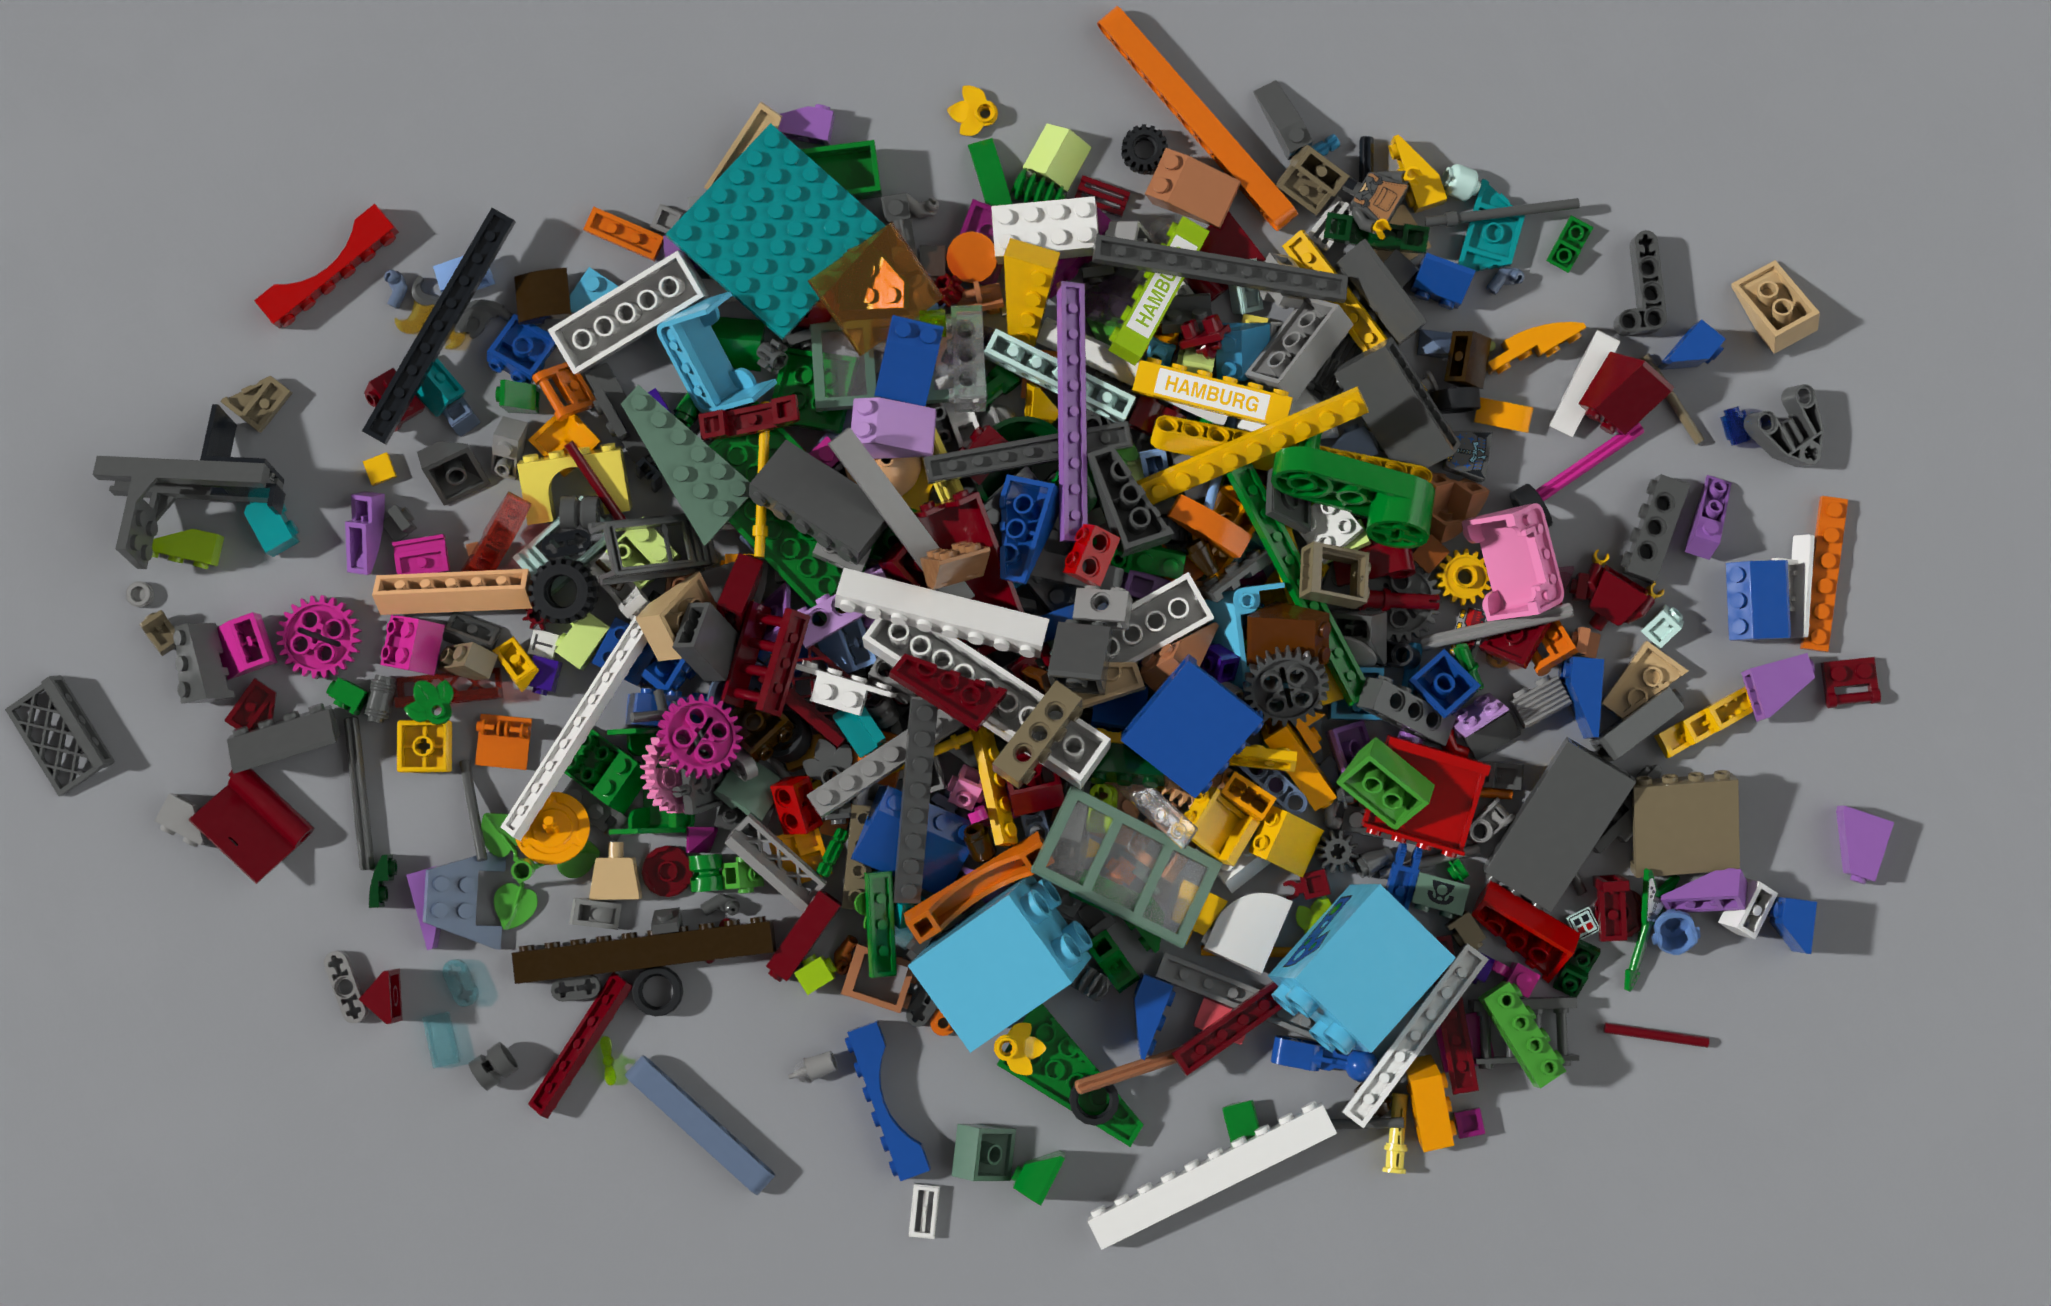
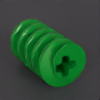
[1010,168,1067,203]

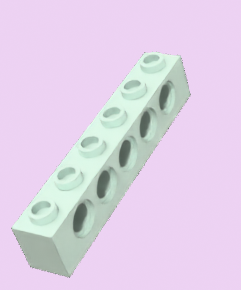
[984,329,1136,423]

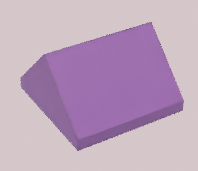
[1325,721,1370,777]

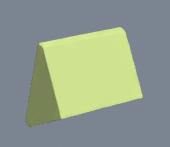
[1023,123,1092,192]

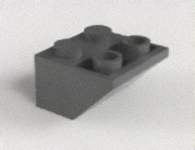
[1330,608,1387,664]

